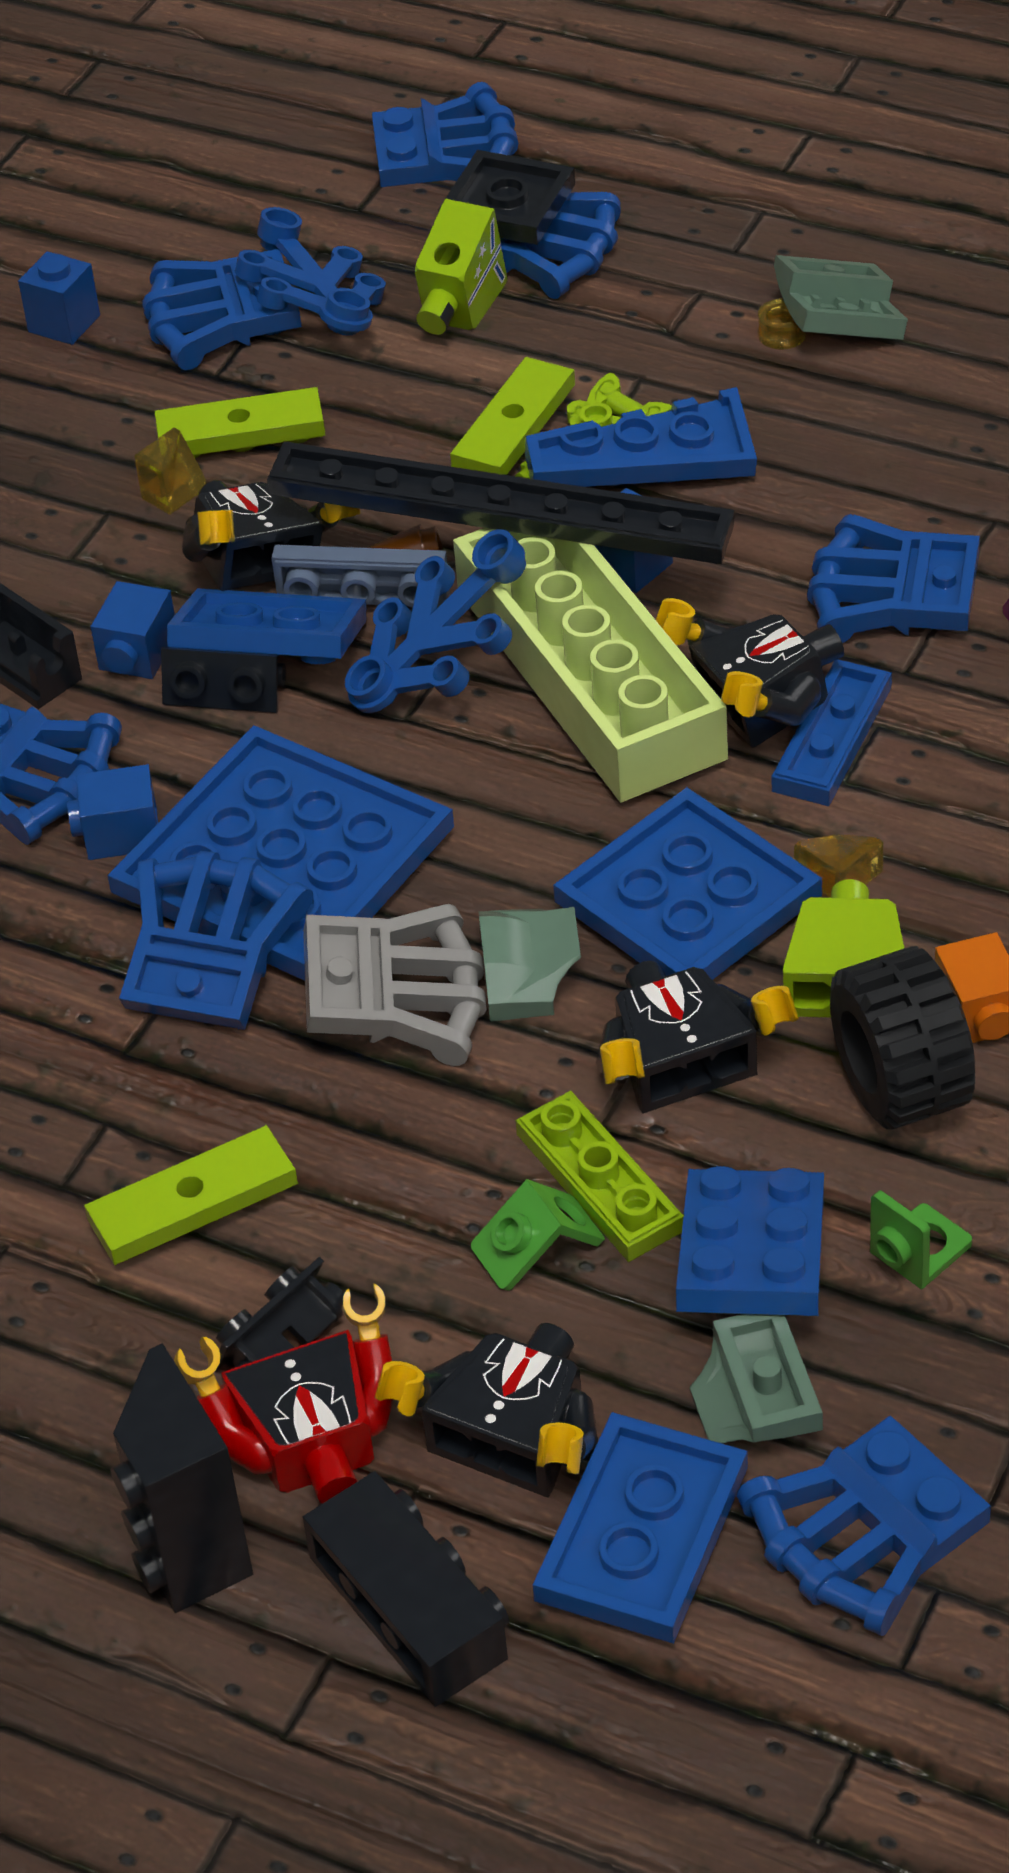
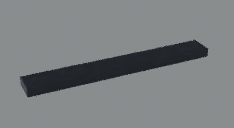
[267,441,735,565]

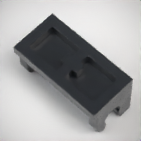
[0,583,82,710]

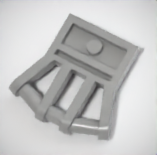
[303,904,487,1066]

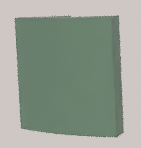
[774,255,908,340]

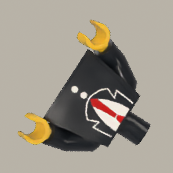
[182,480,361,591]
[656,598,845,748]
[596,960,799,1114]
[374,1323,598,1498]

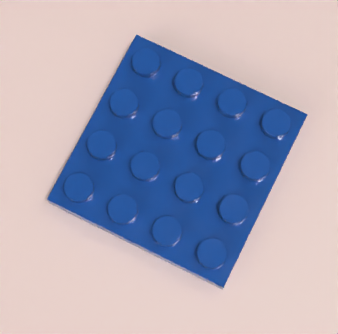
[107,725,454,981]

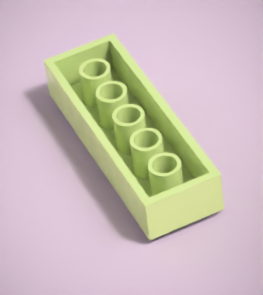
[453,528,728,803]

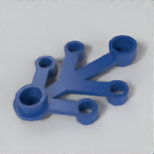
[235,207,386,335]
[345,529,526,713]

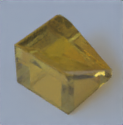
[134,427,207,515]
[794,834,883,898]

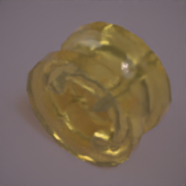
[757,298,806,350]

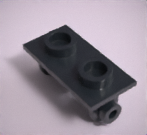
[161,647,286,713]
[215,1256,344,1372]

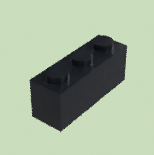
[302,1471,509,1707]

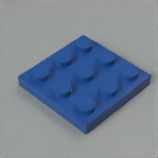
[553,787,822,980]

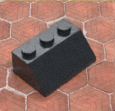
[111,1343,254,1613]

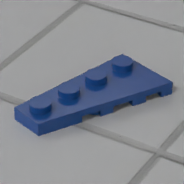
[525,387,757,487]

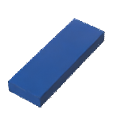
[771,659,892,806]

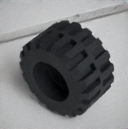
[830,946,975,1130]

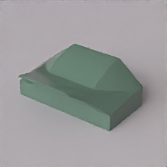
[478,907,581,1022]
[690,1314,823,1443]

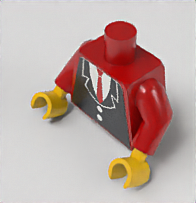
[174,1283,394,1504]

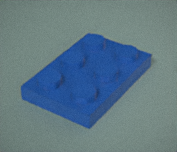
[167,588,366,664]
[676,1166,824,1316]
[533,1412,748,1644]

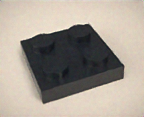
[438,150,575,245]

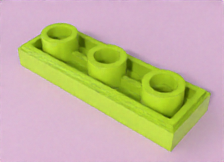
[450,357,575,475]
[155,387,326,460]
[515,1090,684,1262]
[84,1125,298,1266]

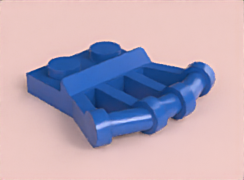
[372,82,519,187]
[500,192,621,299]
[142,249,302,370]
[807,514,980,643]
[0,704,122,845]
[119,850,313,1030]
[737,1415,991,1636]

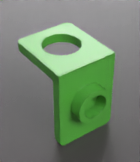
[471,1179,605,1291]
[870,1190,972,1290]

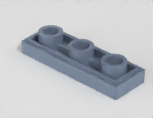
[272,545,450,607]

